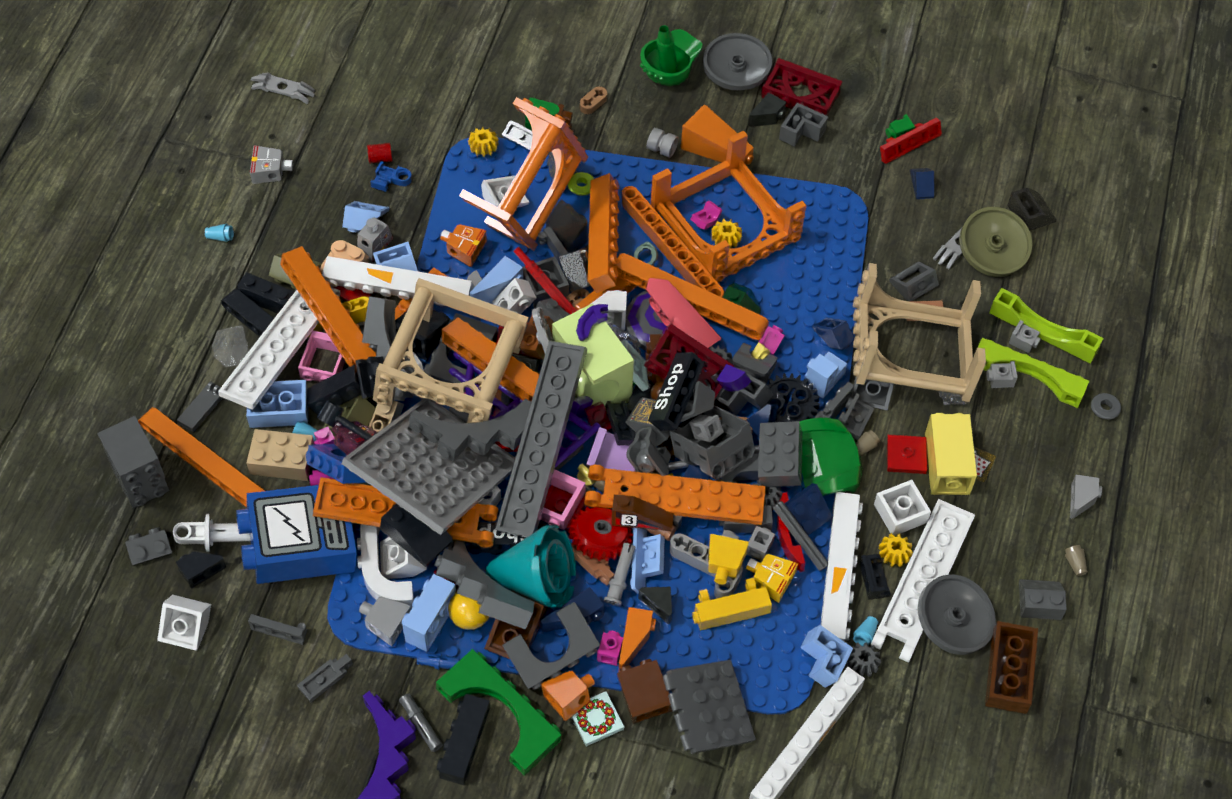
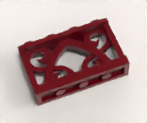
[761,58,842,116]
[644,323,734,401]

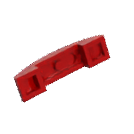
[777,492,805,572]

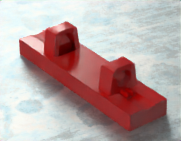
[880,118,942,164]

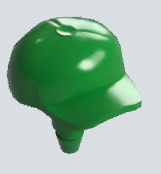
[640,25,703,86]

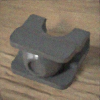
[732,343,778,384]
[626,426,671,476]

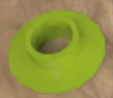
[568,172,594,196]

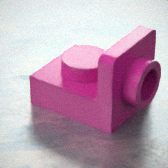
[759,325,785,355]

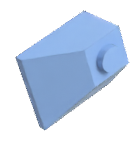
[343,201,390,232]

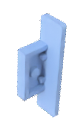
[630,528,664,594]

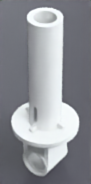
[173,514,251,552]

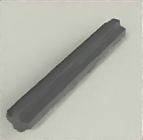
[773,501,828,570]

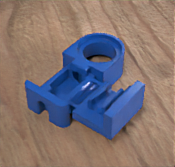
[371,161,412,192]

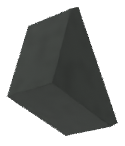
[638,587,672,624]

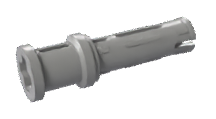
[604,543,636,606]

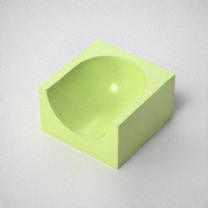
[552,303,634,412]

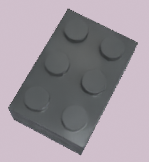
[758,421,803,487]

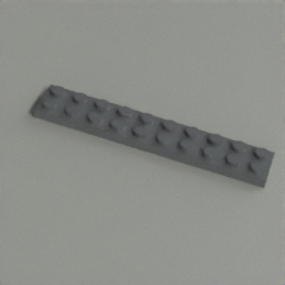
[495,341,588,538]

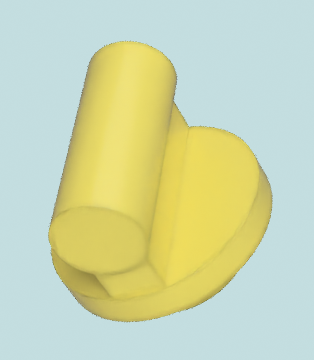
[751,342,770,359]
[577,463,596,486]

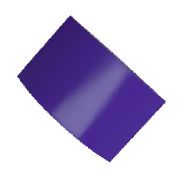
[717,364,751,391]
[571,395,593,418]

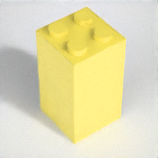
[925,413,977,495]

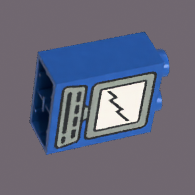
[236,485,357,584]

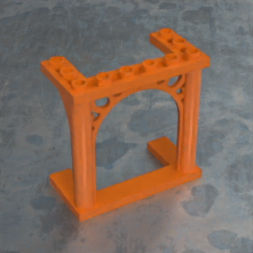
[459,97,588,251]
[651,131,806,282]

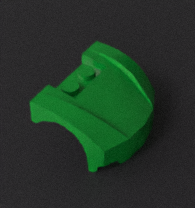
[799,418,862,496]

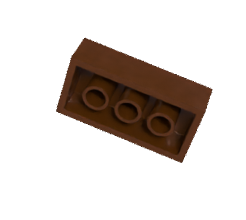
[985,621,1038,714]

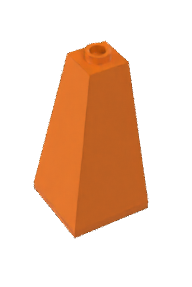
[681,105,754,165]

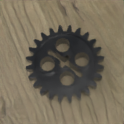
[757,373,820,422]

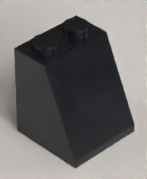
[395,310,450,361]

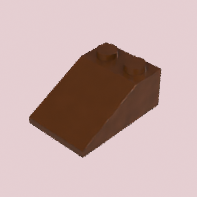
[484,590,548,659]

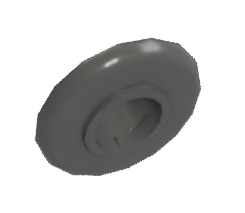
[1091,393,1121,420]

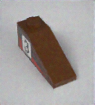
[611,494,673,531]

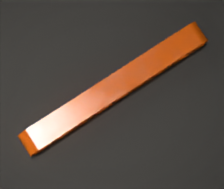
[622,186,724,297]
[617,253,769,340]
[138,407,264,508]

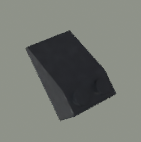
[380,503,453,567]

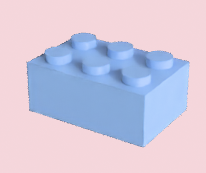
[246,380,308,428]
[402,574,456,652]

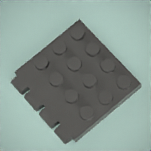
[662,660,756,754]

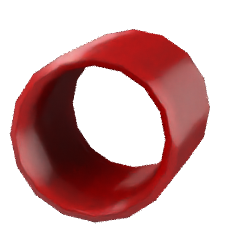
[367,143,392,164]

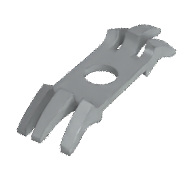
[251,73,315,104]
[933,229,962,270]

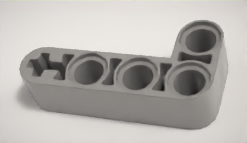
[670,533,743,598]

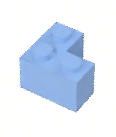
[805,351,847,398]
[800,625,853,687]

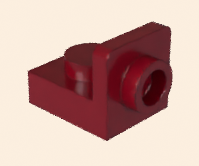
[584,401,612,434]

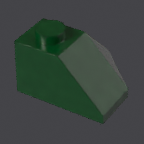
[722,282,761,315]

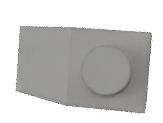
[1070,475,1102,519]

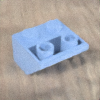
[373,242,418,271]

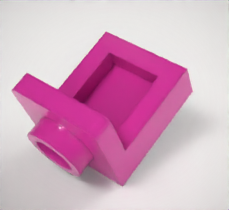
[690,200,722,230]

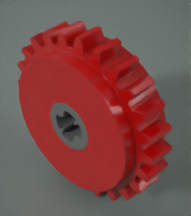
[569,507,633,561]

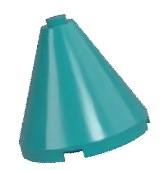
[486,525,576,608]

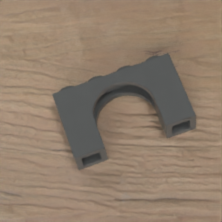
[424,313,498,393]
[717,453,773,533]
[502,602,600,690]

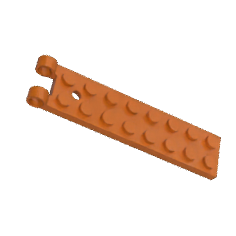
[584,464,765,525]
[313,477,498,548]

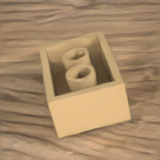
[247,429,314,481]

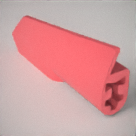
[646,278,721,348]

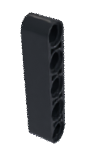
[220,289,274,337]

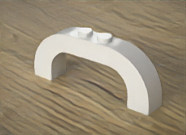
[357,524,414,608]

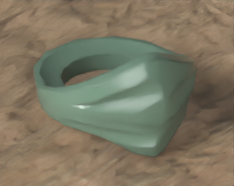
[634,242,658,266]

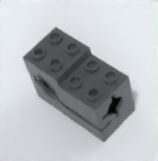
[97,416,169,508]

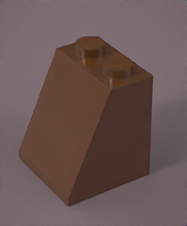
[617,659,672,724]

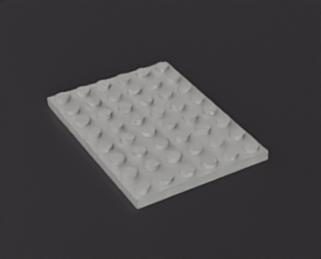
[341,398,516,535]

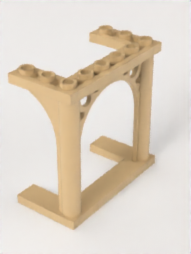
[853,263,986,402]
[373,278,529,423]

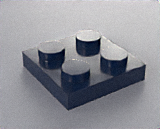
[784,483,833,535]

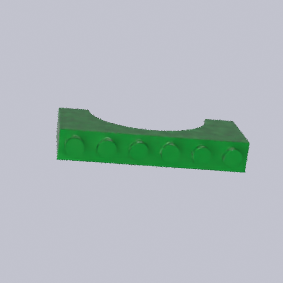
[436,649,561,776]

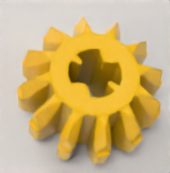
[468,127,499,157]
[711,219,742,249]
[878,533,913,568]

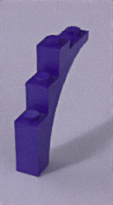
[358,691,416,799]

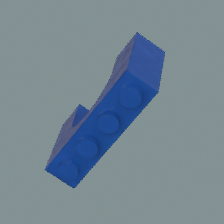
[306,443,367,484]

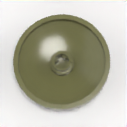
[959,207,1032,277]

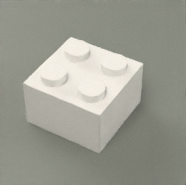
[874,480,931,536]

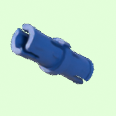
[417,651,460,670]

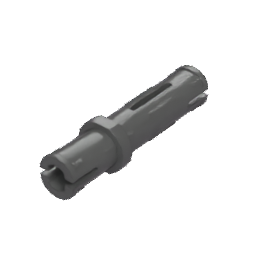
[399,694,443,752]

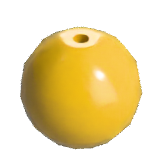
[448,592,489,630]

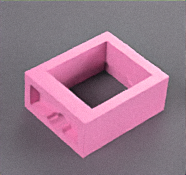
[298,331,346,382]
[540,469,586,530]

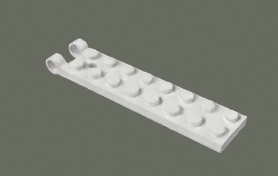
[218,287,340,410]
[870,499,975,663]

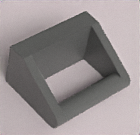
[889,262,939,301]

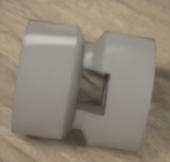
[646,127,679,158]

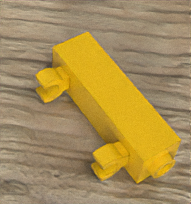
[692,578,772,630]

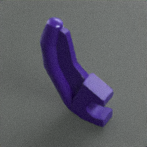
[576,304,608,341]

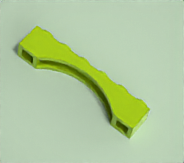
[989,288,1104,364]
[974,338,1089,408]

